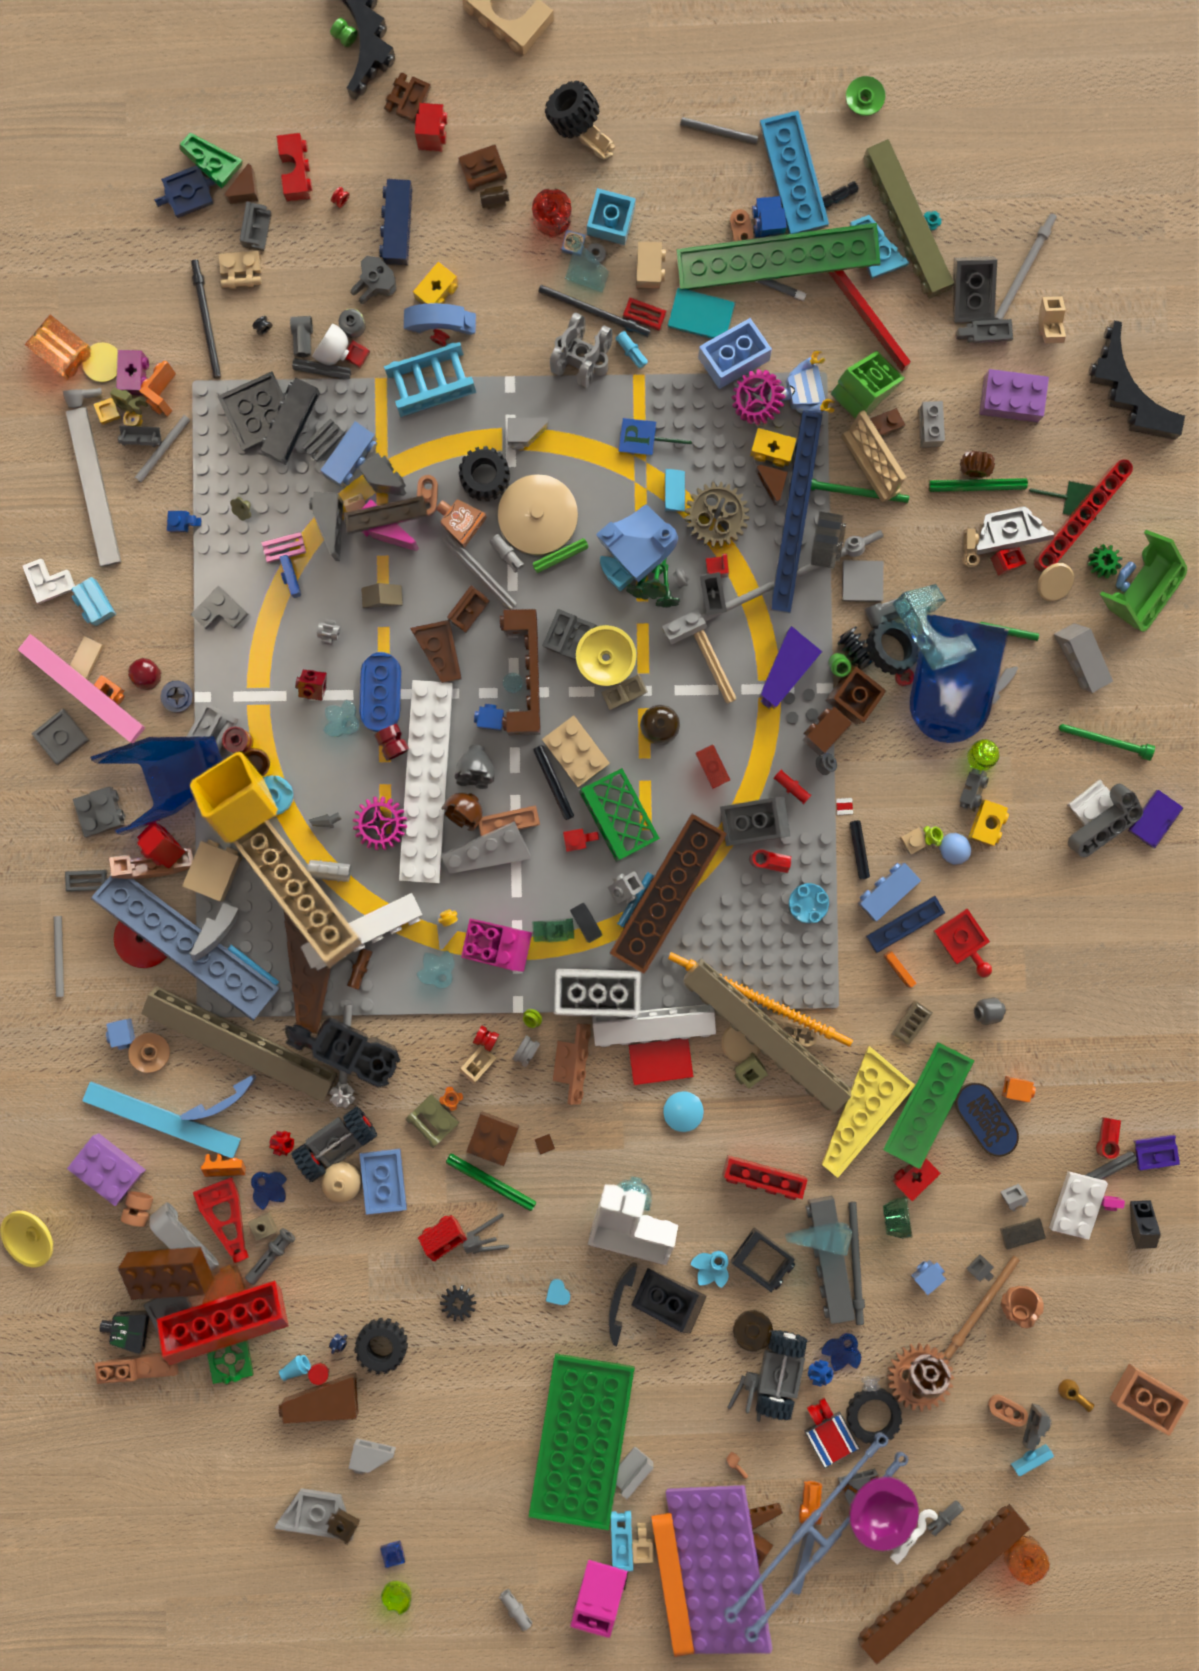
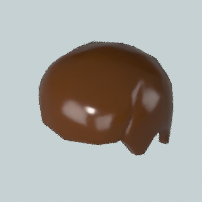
[243,748,270,776]

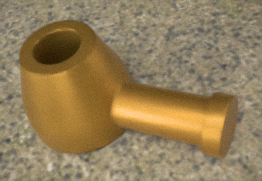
[1058,1379,1095,1412]

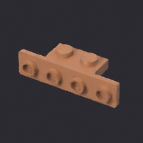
[553,1024,591,1105]

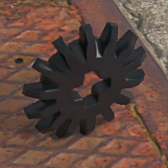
[440,1285,477,1321]

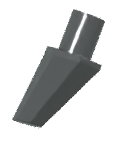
[309,812,341,828]

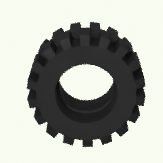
[545,80,600,139]
[459,446,510,502]
[354,1318,408,1375]

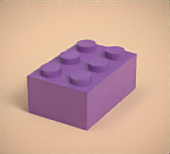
[979,369,1049,422]
[67,1133,146,1206]

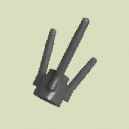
[463,1213,509,1254]
[728,1372,761,1422]

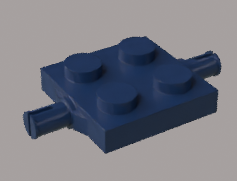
[154,165,216,218]

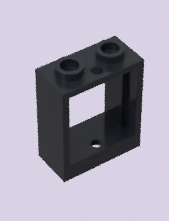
[730,1227,795,1293]

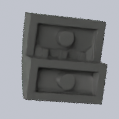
[542,609,597,660]

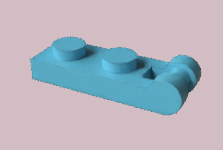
[611,1511,633,1571]

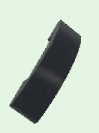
[609,1262,637,1346]

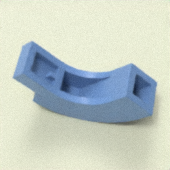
[403,303,476,335]

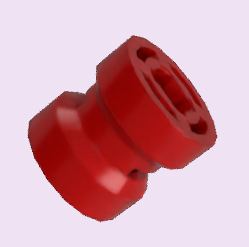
[473,1025,499,1052]
[807,1398,834,1426]

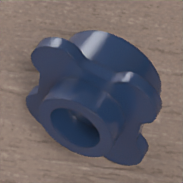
[329,1333,348,1354]

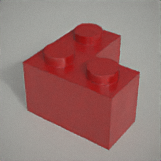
[415,103,448,152]
[137,820,186,869]

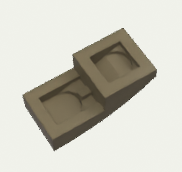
[601,674,648,710]

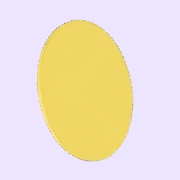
[82,343,118,382]

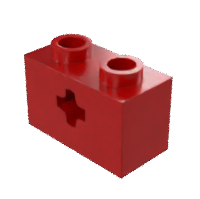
[892,1158,941,1202]

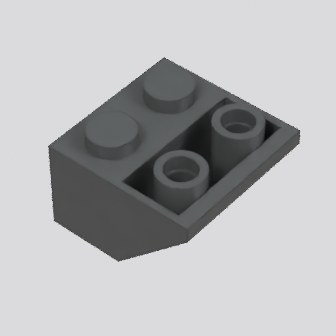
[358,453,406,496]

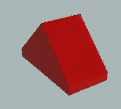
[990,546,1027,576]

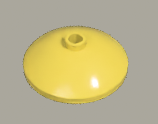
[576,625,636,686]
[0,1211,53,1267]

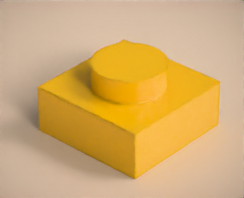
[93,397,121,425]

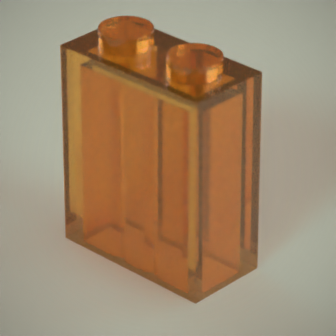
[25,314,92,380]

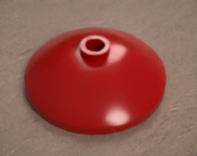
[113,921,167,968]

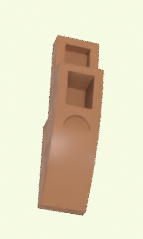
[95,1353,179,1384]

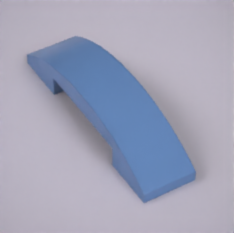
[180,1074,256,1120]

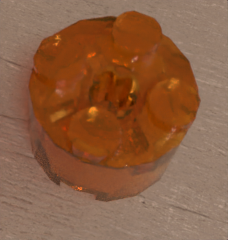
[1003,1536,1050,1585]

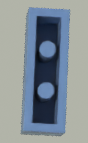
[321,421,377,488]
[858,863,921,921]

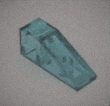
[785,1222,852,1256]

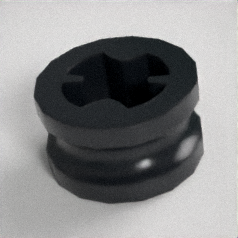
[252,316,272,335]

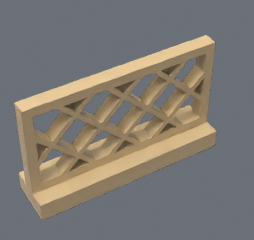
[841,410,907,503]

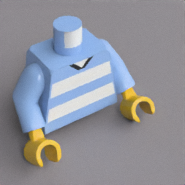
[780,351,835,414]

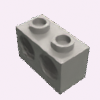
[919,401,945,448]

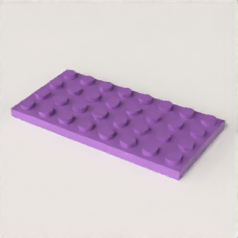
[665,1485,773,1654]

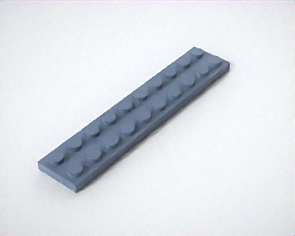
[91,876,279,1021]

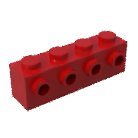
[722,1155,808,1200]

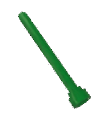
[1059,724,1155,761]

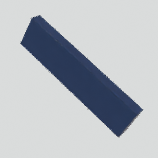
[866,896,945,953]

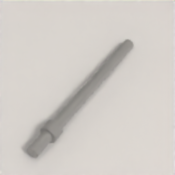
[995,213,1057,320]

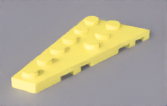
[822,1046,915,1178]

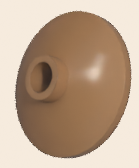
[128,1033,170,1073]

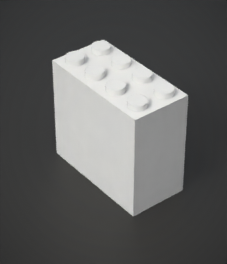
[555,969,640,1016]

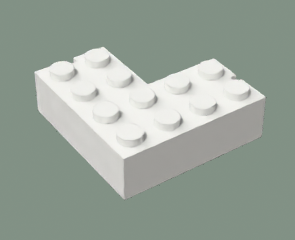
[588,1185,678,1265]

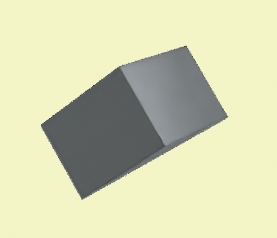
[700,572,727,616]

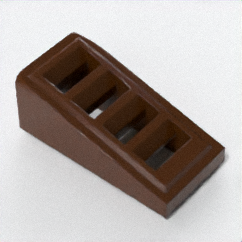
[749,1503,783,1530]

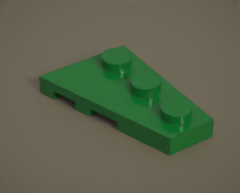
[180,132,242,188]

